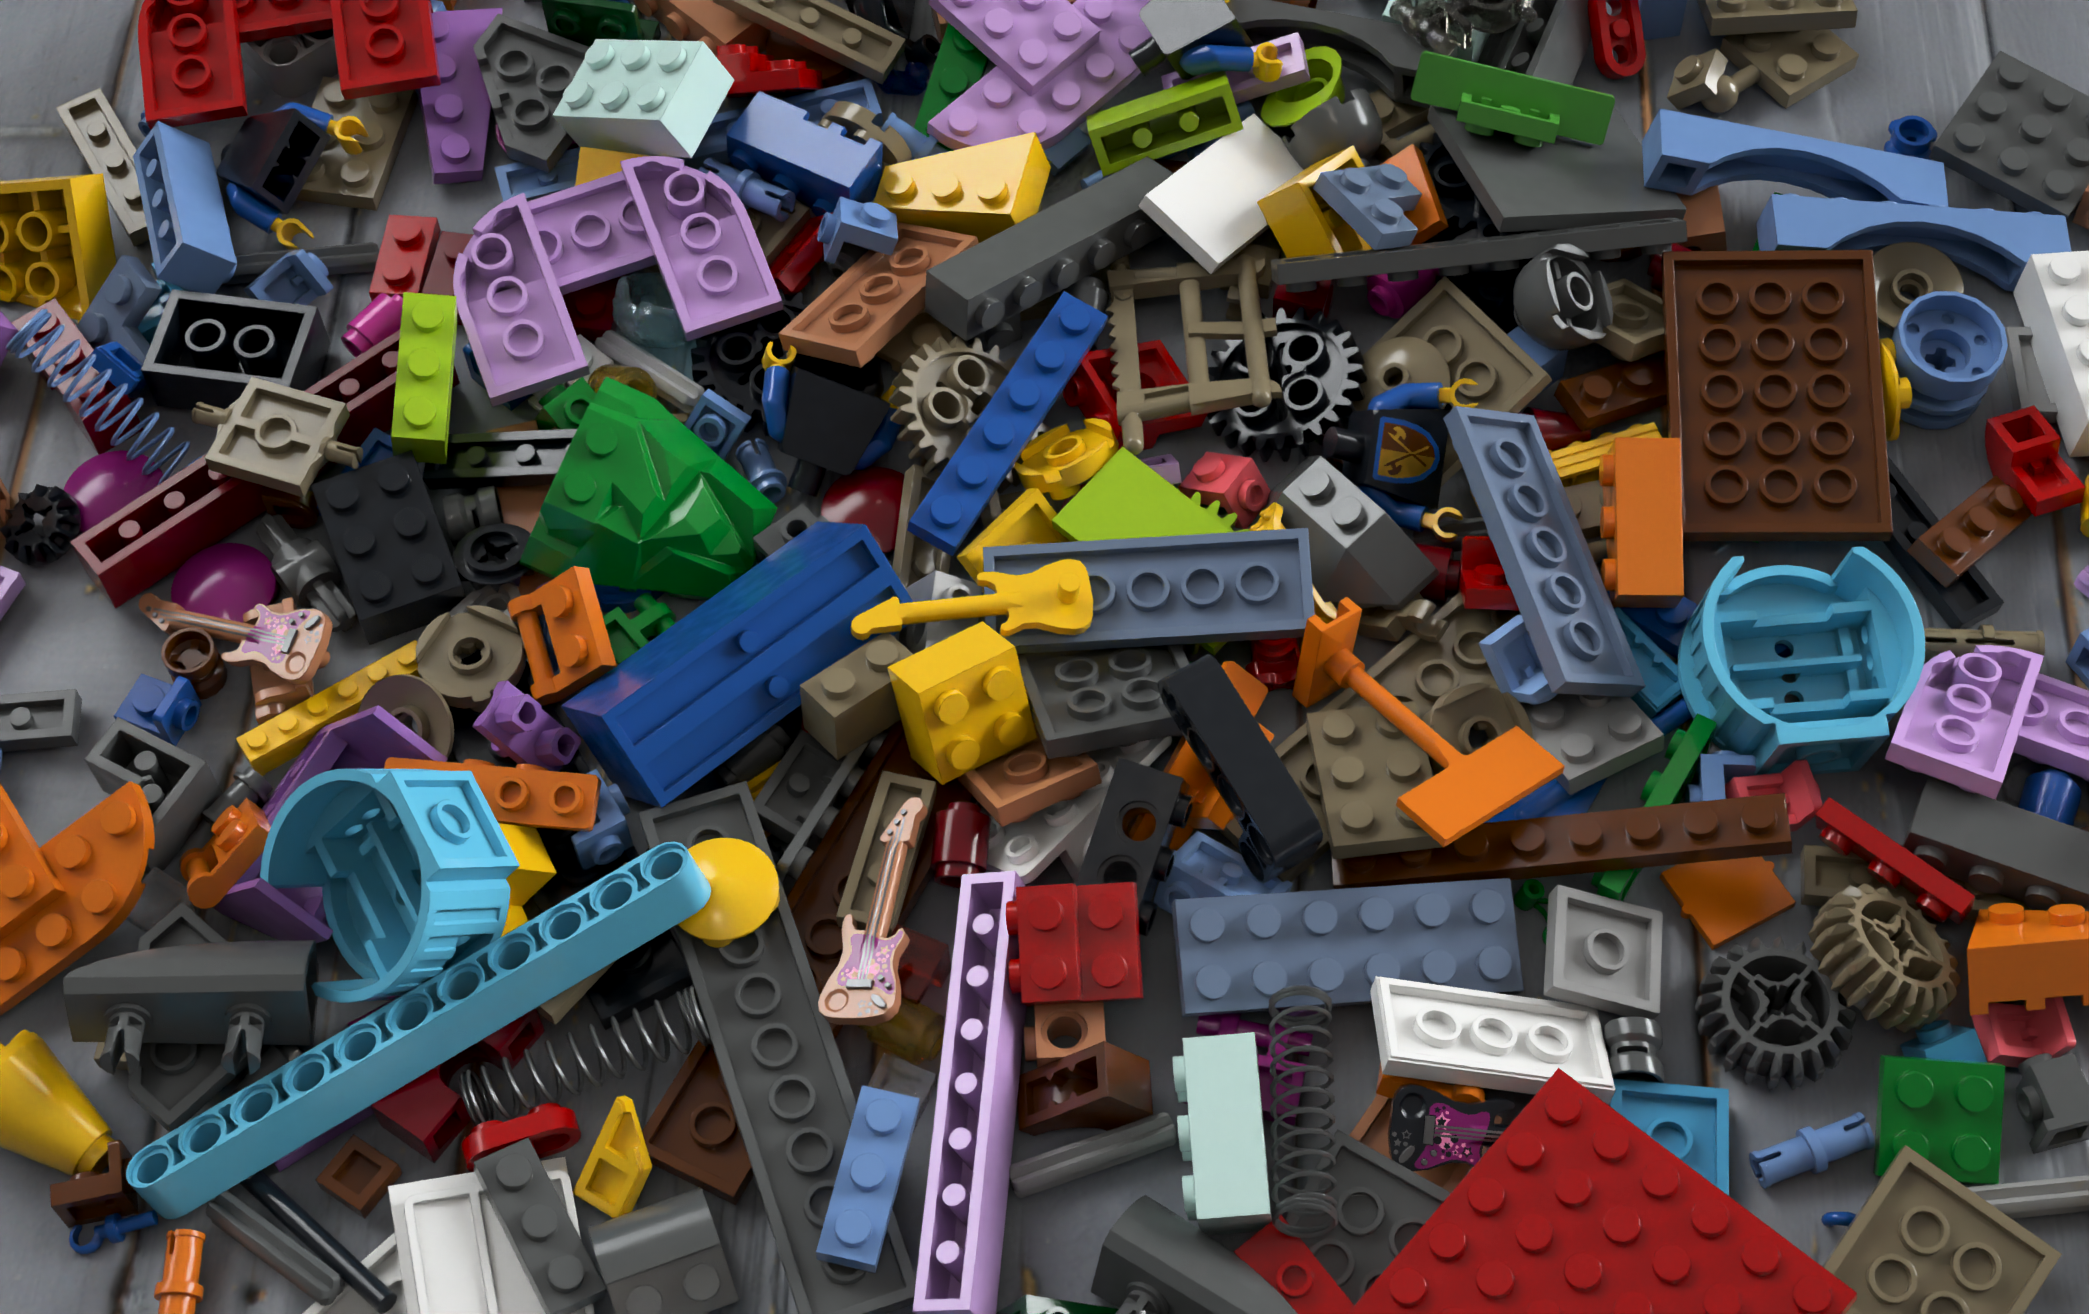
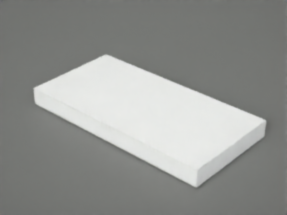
[1138,113,1304,274]
[1370,976,1616,1105]

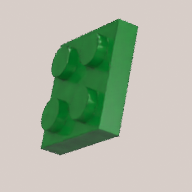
[1873,1055,2005,1184]

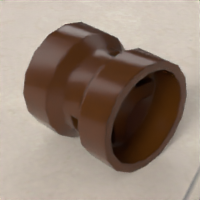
[161,627,227,700]

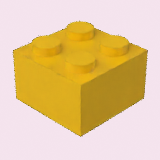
[887,621,1037,785]

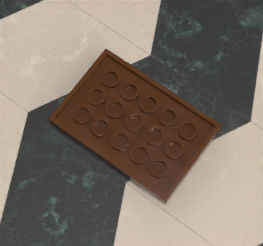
[1661,250,1893,541]

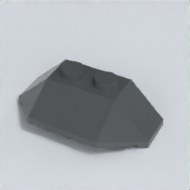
[1477,0,1592,85]
[1265,456,1440,610]

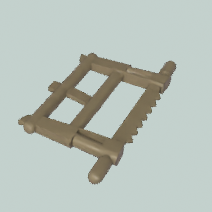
[1107,254,1283,456]

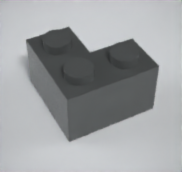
[84,717,223,879]

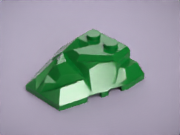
[519,376,778,600]

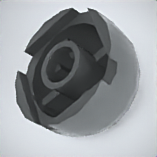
[1282,89,1383,169]
[1513,243,1613,351]

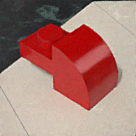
[1985,405,2086,517]

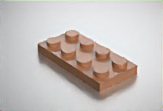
[778,222,979,368]

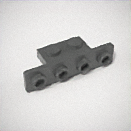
[754,729,889,883]

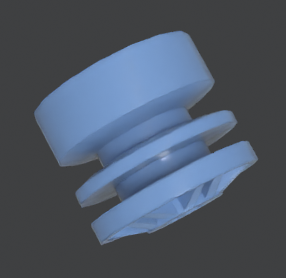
[1891,291,2008,429]

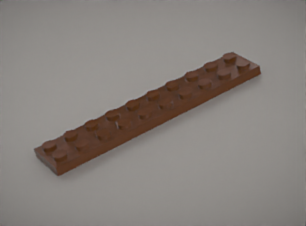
[642,720,977,1205]

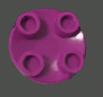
[64,450,163,533]
[171,543,280,623]

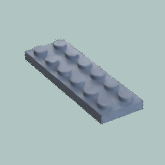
[1443,406,1646,697]
[983,528,1315,654]
[1171,878,1524,1017]

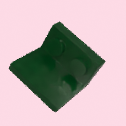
[541,0,661,47]

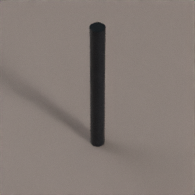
[240,1170,397,1314]

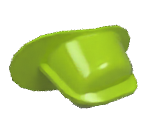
[1260,46,1345,127]

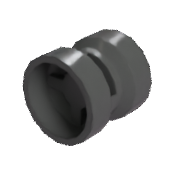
[442,485,504,547]
[1604,1016,1664,1083]

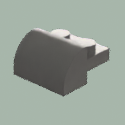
[588,1187,740,1314]

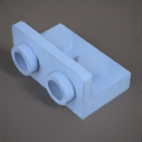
[1154,831,1293,914]

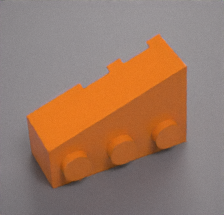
[1599,437,1684,608]
[1967,903,2089,1016]

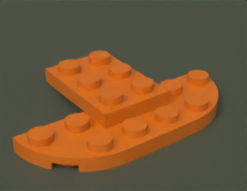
[0,781,155,1016]

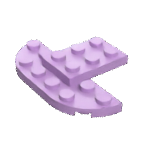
[927,0,1152,150]

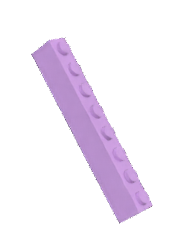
[913,871,1027,1314]

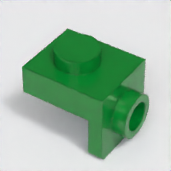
[534,377,596,430]

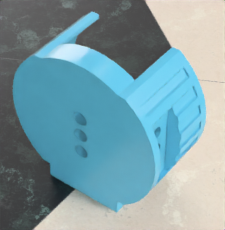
[1677,546,1925,775]
[260,768,520,1003]

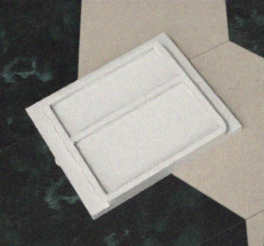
[388,1157,595,1314]

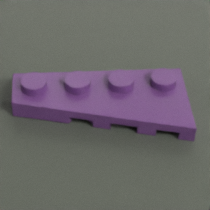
[418,8,503,184]

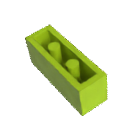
[1086,71,1244,177]
[391,292,457,464]

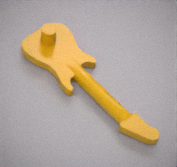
[851,559,1093,640]

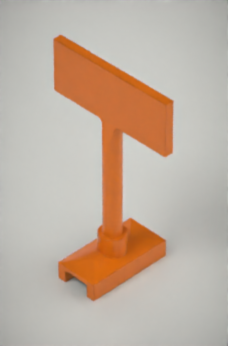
[1292,597,1565,847]

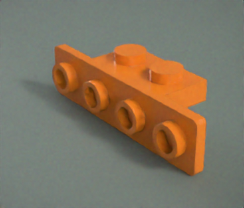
[1129,661,1275,851]
[384,757,602,832]

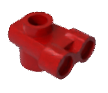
[1245,638,1300,692]

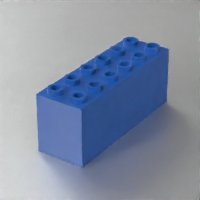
[561,521,913,808]

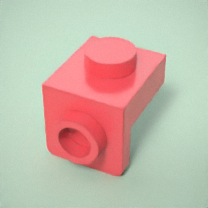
[1178,452,1271,529]
[1725,760,1823,832]
[1971,997,2076,1068]

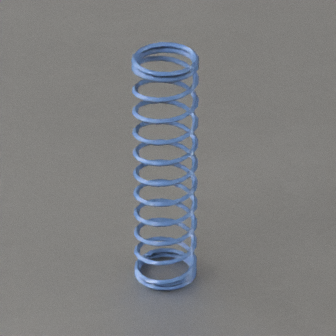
[6,309,202,485]

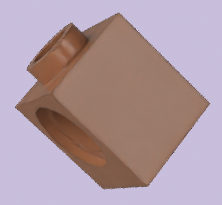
[1024,1001,1106,1068]

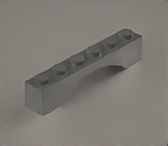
[1227,0,1458,109]

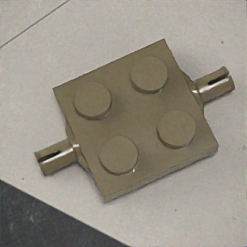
[192,377,363,497]

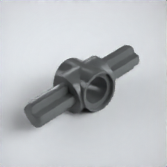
[256,514,357,632]

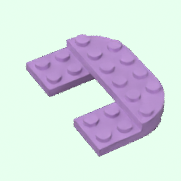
[453,156,783,407]
[1885,645,2089,800]

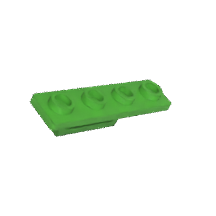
[1411,51,1615,147]

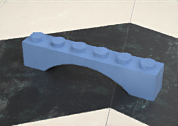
[1642,109,1949,207]
[1756,193,2072,291]

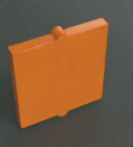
[1659,856,1796,950]

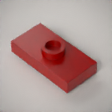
[1234,1215,1354,1314]

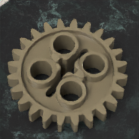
[889,335,1051,494]

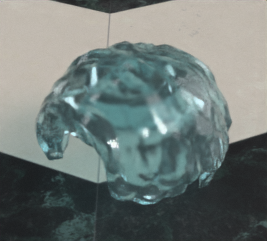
[612,272,695,349]

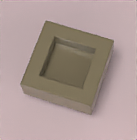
[1667,48,1728,110]

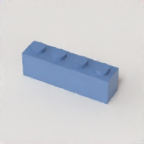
[133,121,237,294]

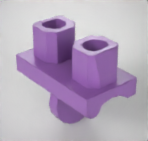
[472,680,581,772]

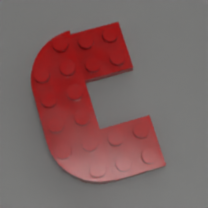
[138,0,441,130]

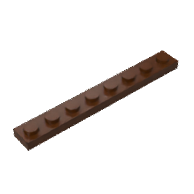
[1332,793,1792,889]

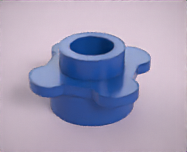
[1884,115,1938,160]

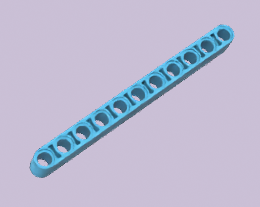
[126,841,711,1219]

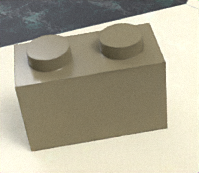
[800,632,913,760]

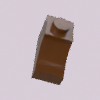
[1017,1041,1153,1136]

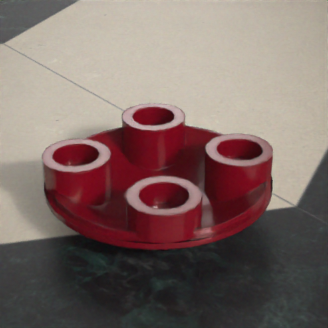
[821,467,904,554]

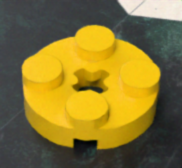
[1015,418,1119,501]

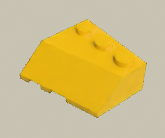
[0,173,116,323]

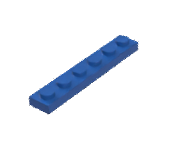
[907,291,1108,557]

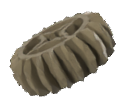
[1808,883,1961,1033]

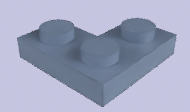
[1313,164,1422,250]
[76,255,162,398]

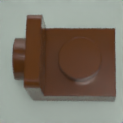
[50,1140,138,1228]

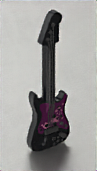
[1388,1084,1515,1171]

